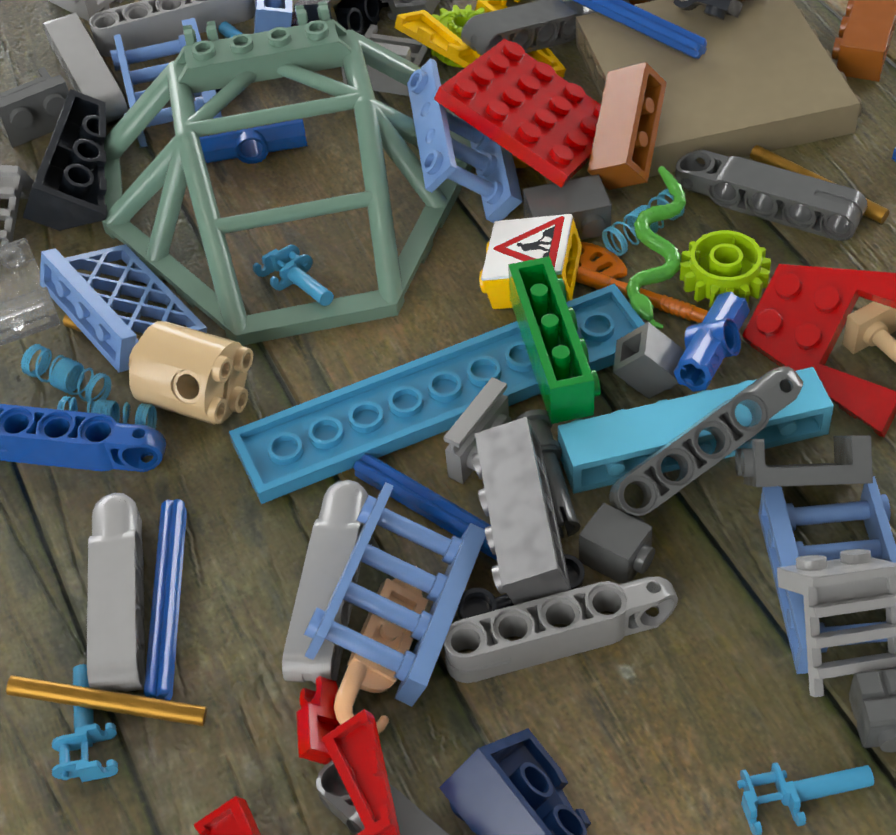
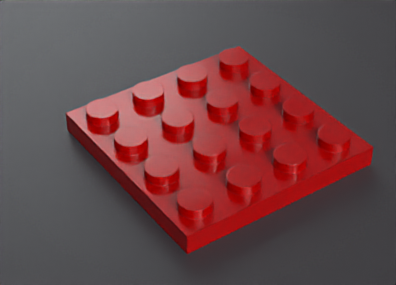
[434,38,601,188]

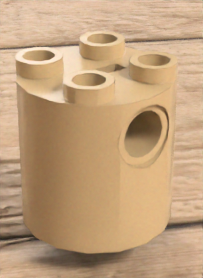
[129,321,253,425]

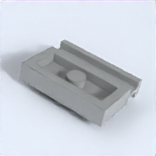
[444,377,512,484]

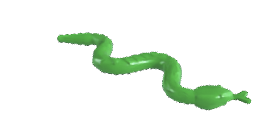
[626,166,686,329]

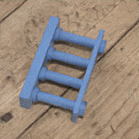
[110,18,222,148]
[407,58,523,223]
[758,476,896,674]
[304,482,486,707]

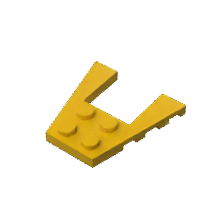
[394,0,566,78]

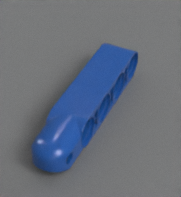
[0,404,166,472]

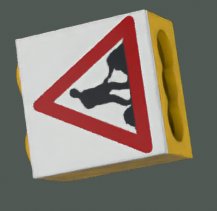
[479,214,582,309]

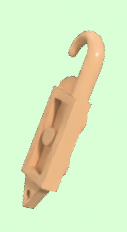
[334,566,429,734]

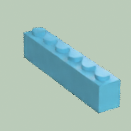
[558,367,834,494]

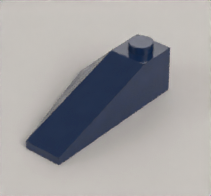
[439,728,591,835]

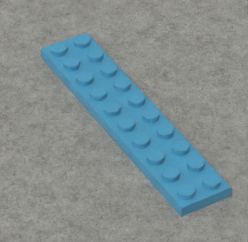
[229,284,645,504]

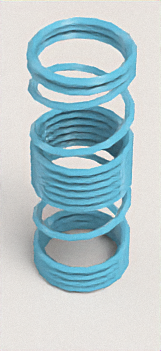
[602,189,685,256]
[21,344,112,404]
[57,396,157,428]

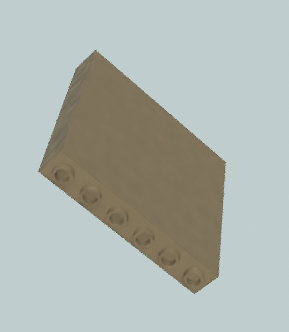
[576,0,862,177]

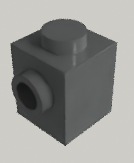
[613,322,684,399]
[579,502,655,584]

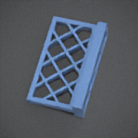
[40,244,207,373]

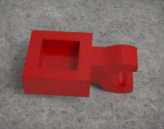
[296,676,340,765]

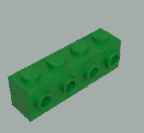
[508,256,601,424]

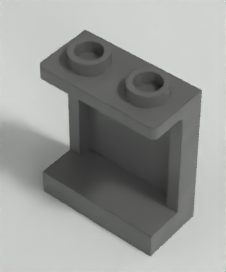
[735,435,873,487]

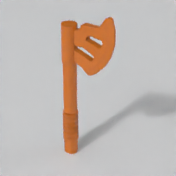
[575,242,708,323]

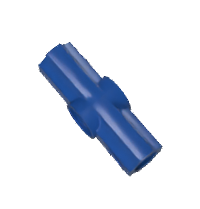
[199,118,308,164]
[673,292,750,392]

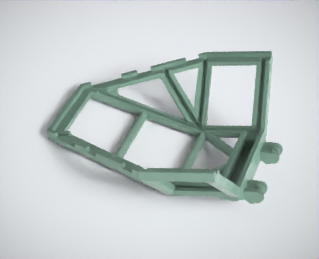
[102,1,473,346]

